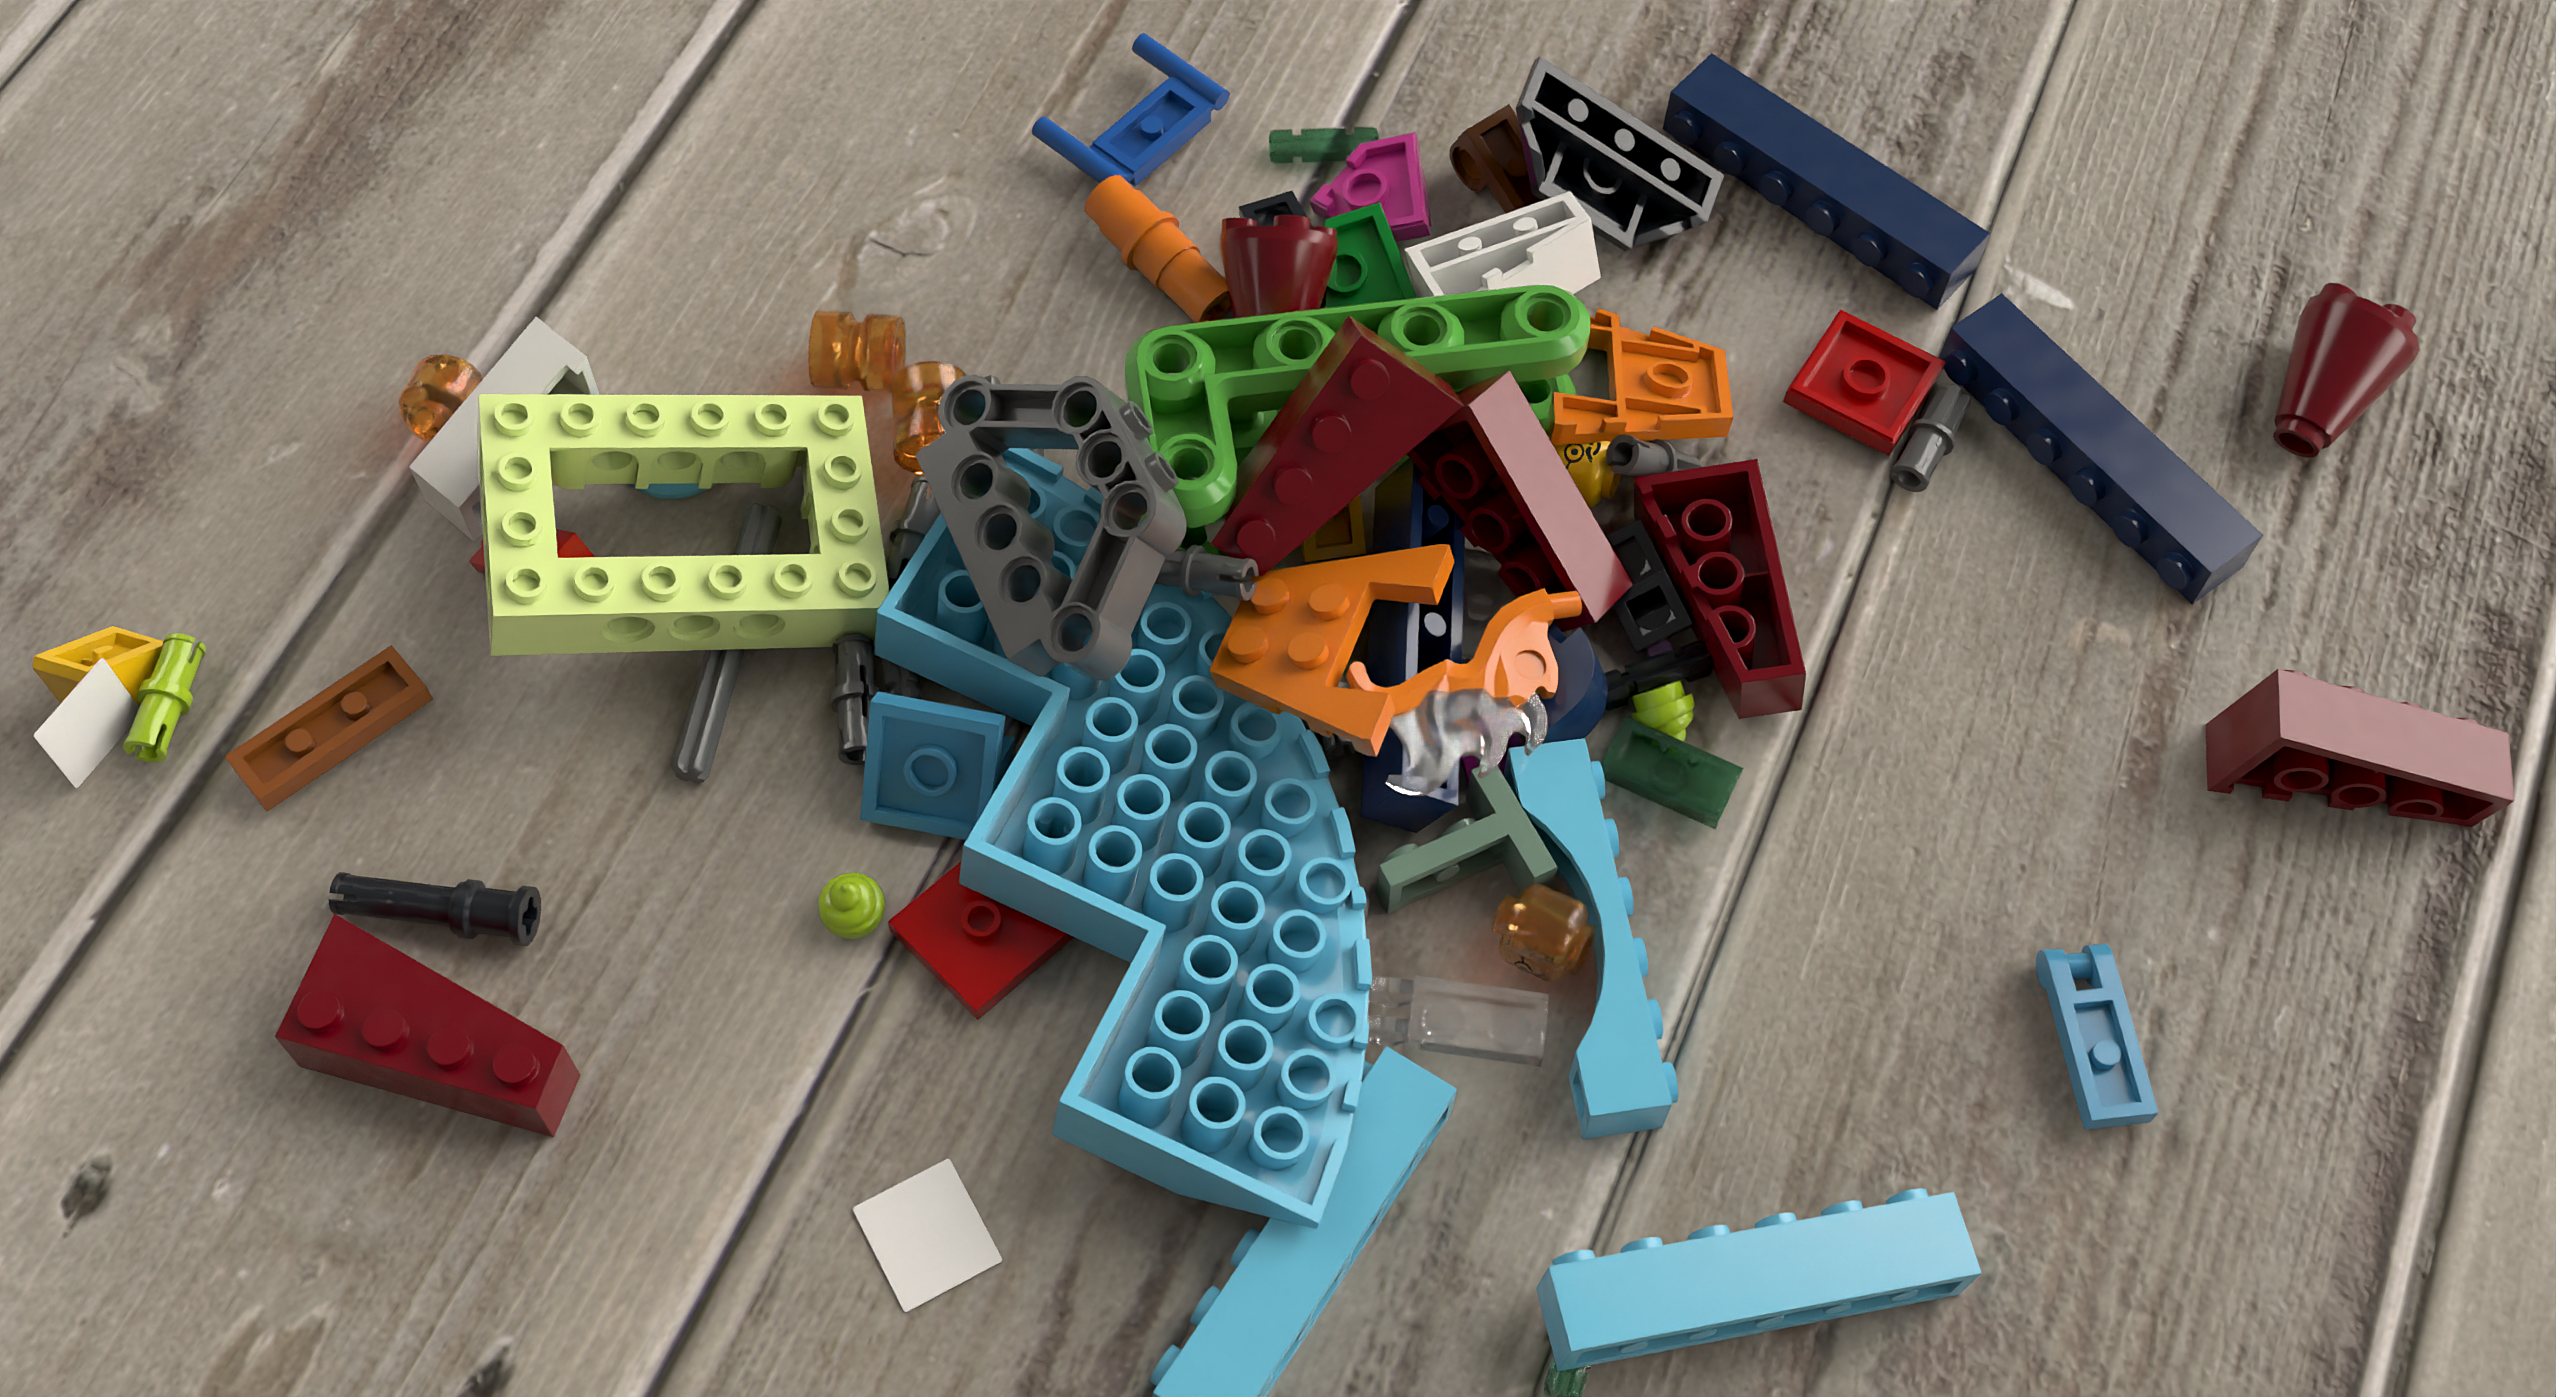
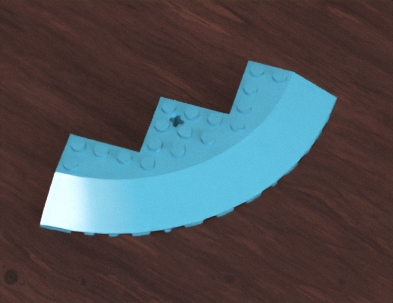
[874,448,1372,1229]

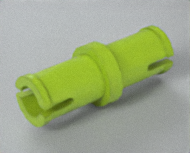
[123,633,207,763]

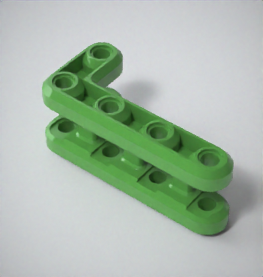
[1125,285,1590,557]

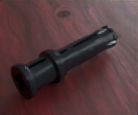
[329,872,541,946]

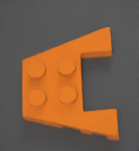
[1548,308,1733,445]
[1209,544,1455,757]

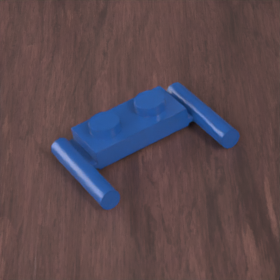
[1032,33,1230,187]

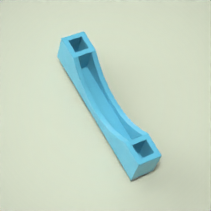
[1504,738,1678,1140]

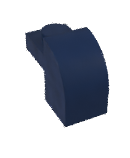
[1513,622,1608,744]

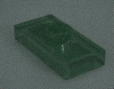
[1601,716,1744,830]

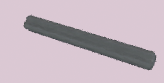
[672,503,782,783]

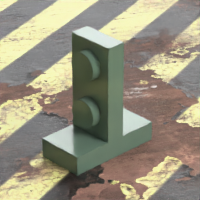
[1376,760,1558,914]

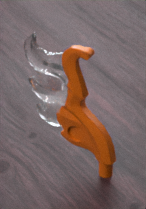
[1346,588,1582,796]

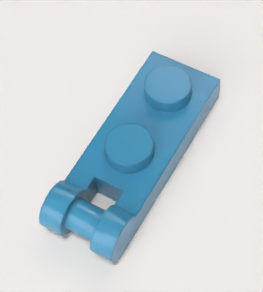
[2036,943,2158,1130]

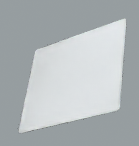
[34,658,139,788]
[853,1159,1002,1312]

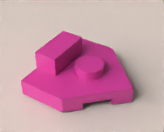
[1309,132,1432,242]

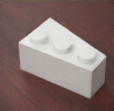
[1405,191,1601,298]
[409,317,600,541]

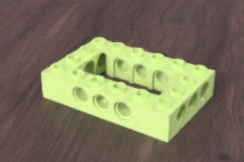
[476,394,890,656]

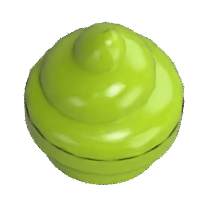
[1631,680,1695,749]
[818,872,886,939]

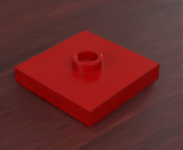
[1783,309,1946,456]
[888,860,1074,1020]

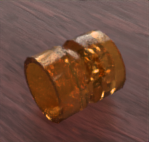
[808,309,906,393]
[891,361,967,475]

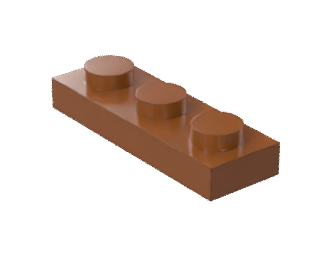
[224,645,433,812]

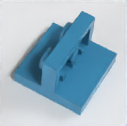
[860,692,1015,840]

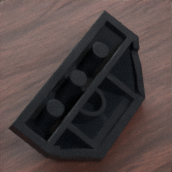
[1516,56,1724,252]

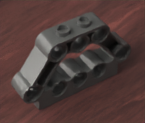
[915,375,1187,680]

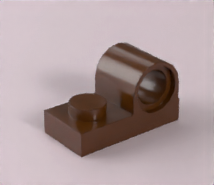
[1450,104,1543,214]

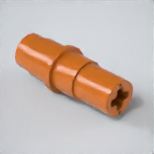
[1084,175,1232,323]

